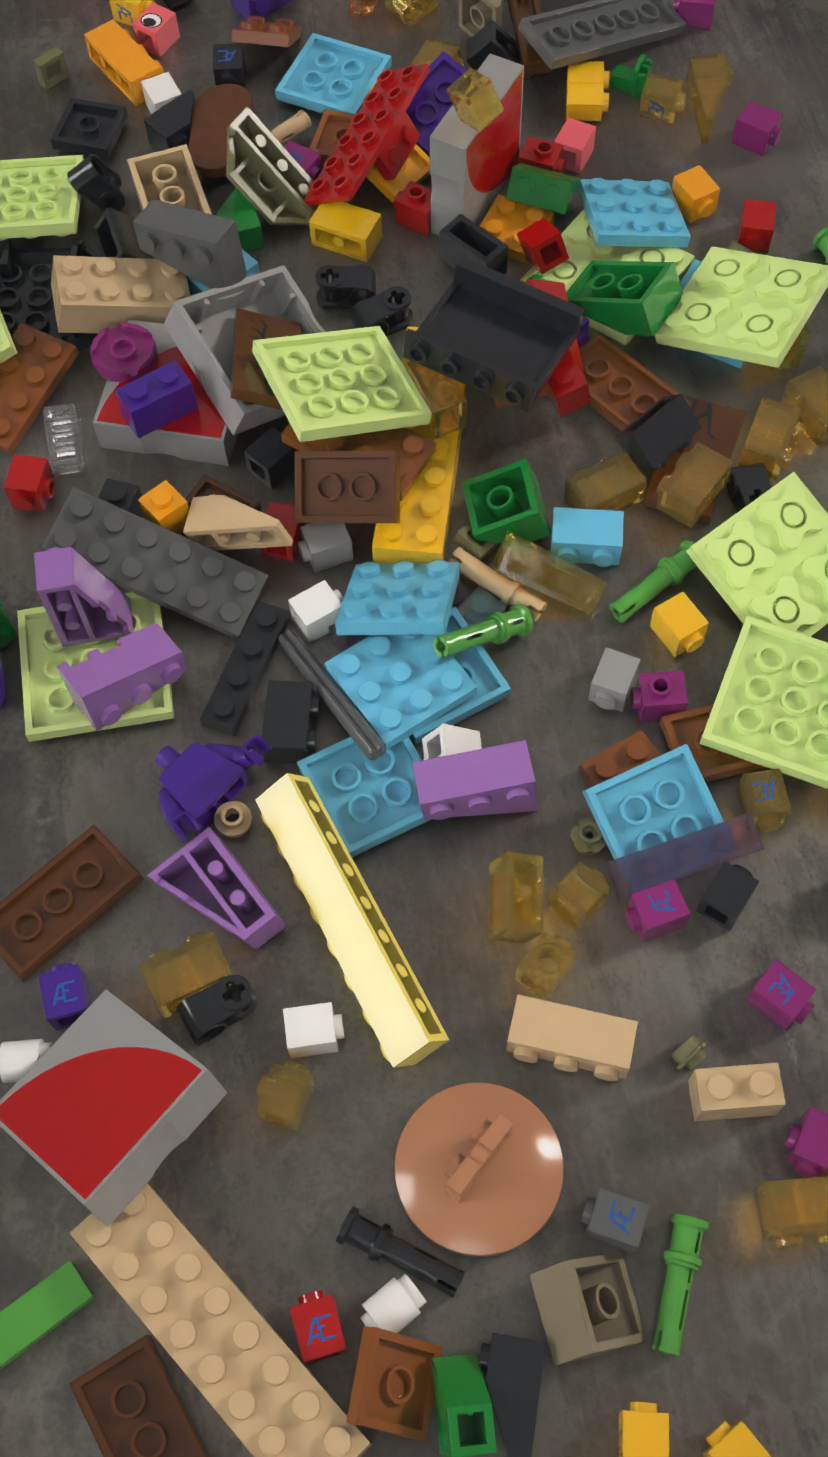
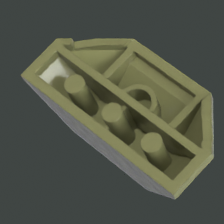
[226,106,319,225]

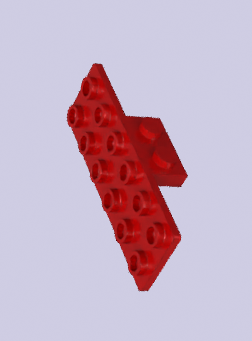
[304,64,431,206]

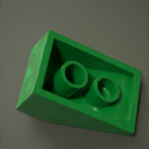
[566,261,683,337]

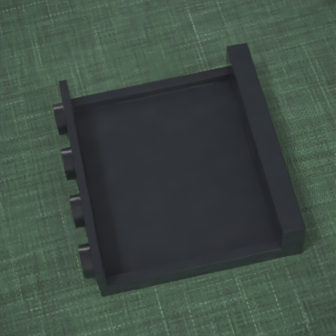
[403,257,585,412]

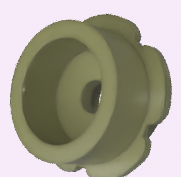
[570,818,606,855]
[670,1033,708,1071]

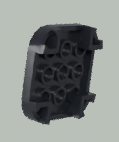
[0,238,101,351]

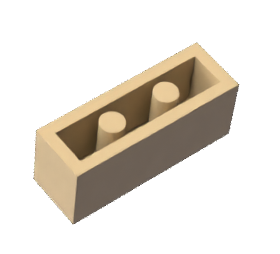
[506,994,638,1081]

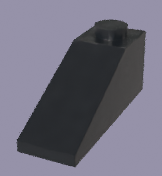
[479,1333,546,1457]

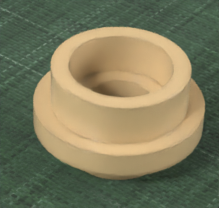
[214,801,252,838]

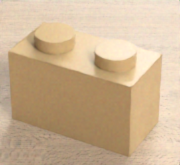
[688,1063,786,1122]

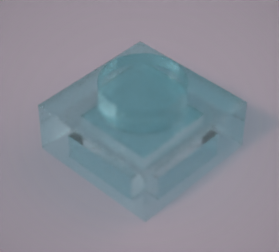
[457,586,507,626]

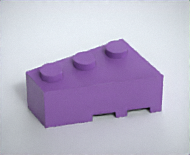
[33,547,134,647]
[56,622,187,731]
[412,740,537,820]
[147,827,287,950]

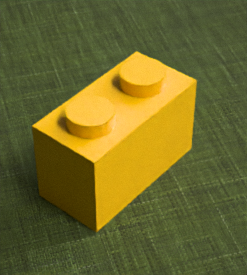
[309,202,383,262]

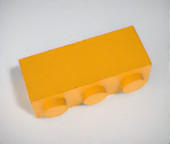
[84,19,164,106]

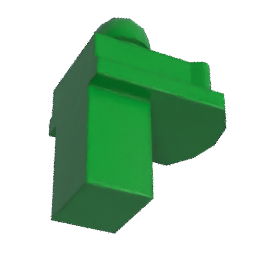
[610,54,663,98]

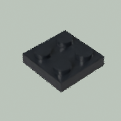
[50,98,128,159]

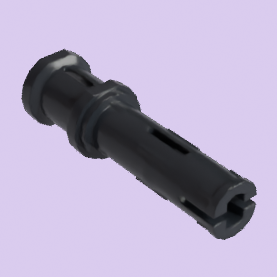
[336,1206,465,1298]

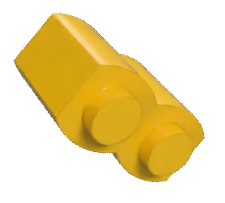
[566,61,610,121]

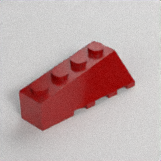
[524,279,591,417]

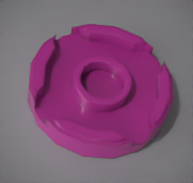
[90,323,158,383]

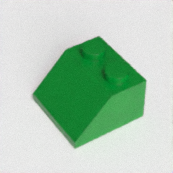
[462,458,551,547]

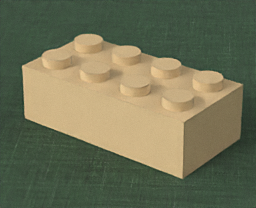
[127,144,212,214]
[51,255,190,333]

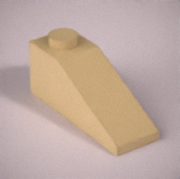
[183,494,293,551]

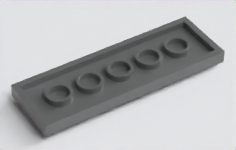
[518,0,687,70]
[42,487,268,640]

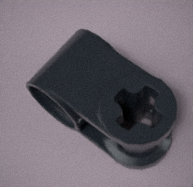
[67,154,126,211]
[315,265,376,309]
[349,286,413,336]
[726,463,771,513]
[176,974,257,1045]

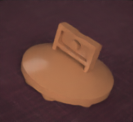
[395,1083,563,1257]

